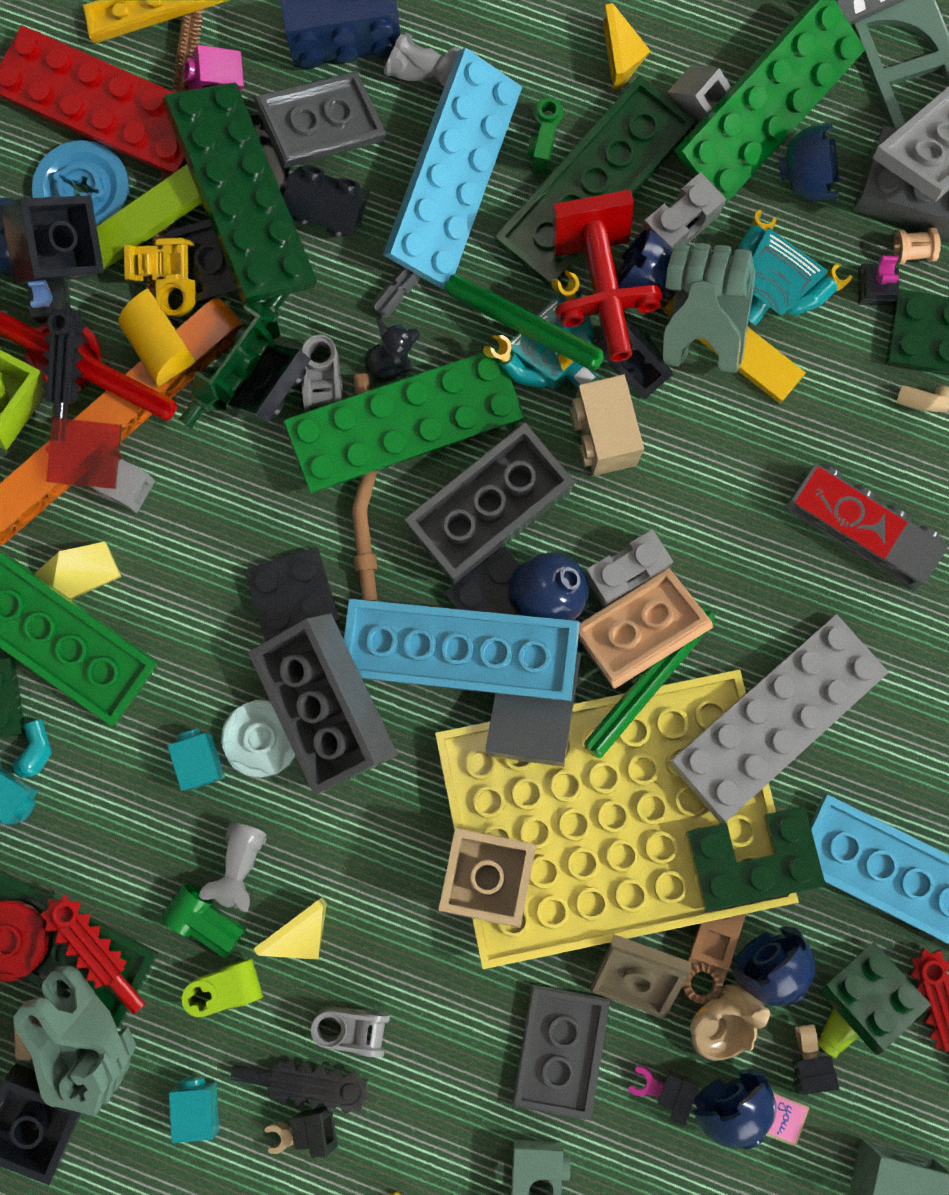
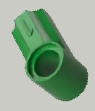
[161,883,246,959]

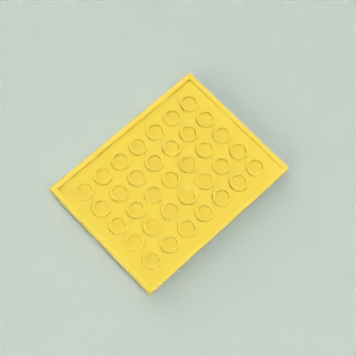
[435,670,799,969]

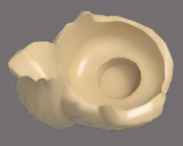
[689,983,770,1061]

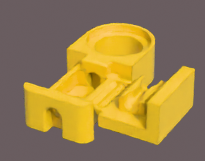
[124,238,195,317]

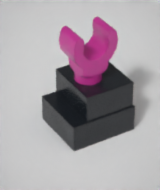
[858,255,899,306]
[628,1065,700,1125]

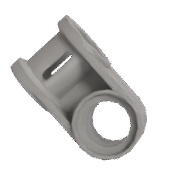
[302,334,344,411]
[311,1006,390,1057]

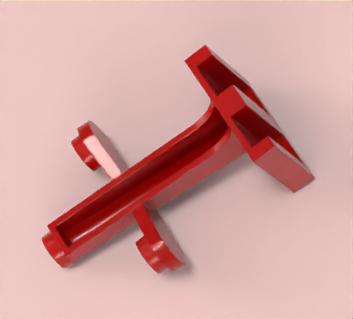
[552,189,662,362]

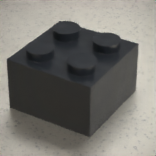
[0,196,104,284]
[0,1063,82,1185]

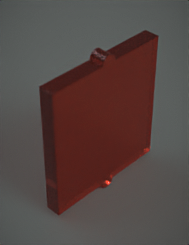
[45,417,123,489]

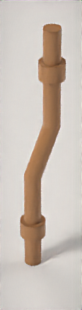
[352,374,378,601]

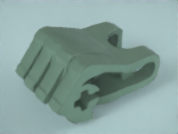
[663,243,756,374]
[13,965,136,1116]

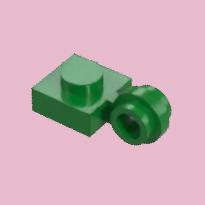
[527,98,563,175]

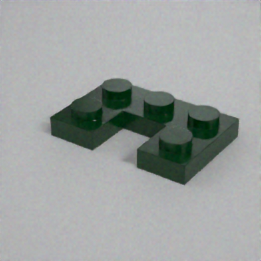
[686,806,826,912]

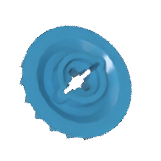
[32,140,130,226]

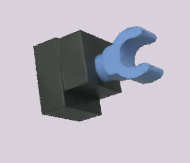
[28,280,70,323]

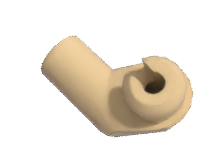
[897,385,949,413]

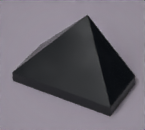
[593,322,673,400]

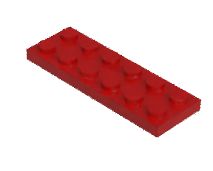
[0,25,187,175]

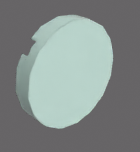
[221,700,295,778]

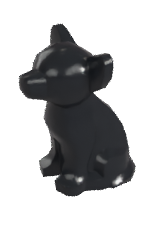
[365,317,420,382]

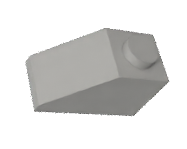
[668,65,732,126]

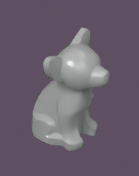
[384,33,461,87]
[199,822,267,912]

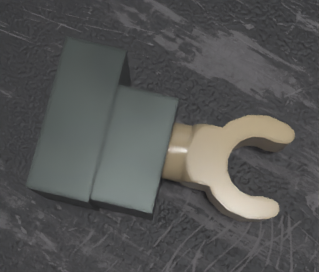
[264,1106,338,1158]

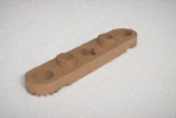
[682,914,746,1004]

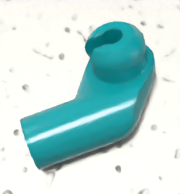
[13,720,51,778]

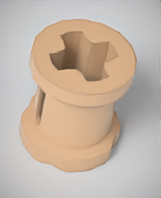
[893,227,940,264]

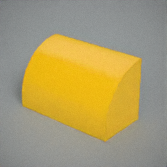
[118,288,197,387]

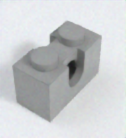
[641,172,726,249]
[585,529,673,608]

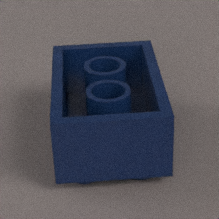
[280,0,401,68]

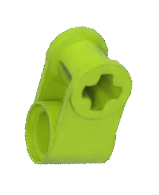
[181,958,264,1017]

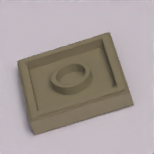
[590,934,692,1018]

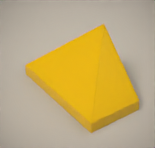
[603,3,651,91]

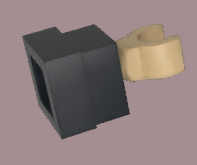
[792,1024,840,1095]

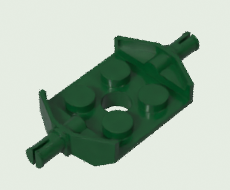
[178,294,290,429]

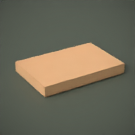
[578,568,713,689]

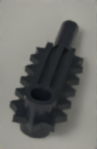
[41,303,87,442]
[231,1059,371,1116]

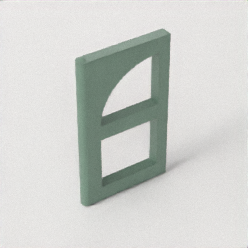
[851,0,949,129]

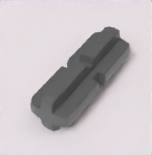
[371,267,421,319]

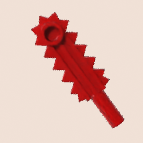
[40,894,146,1015]
[909,948,949,1052]

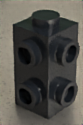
[280,165,370,237]

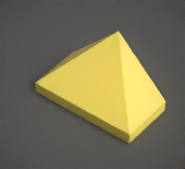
[35,542,121,600]
[254,897,327,959]

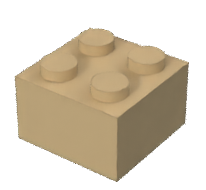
[570,374,644,477]
[439,828,536,928]

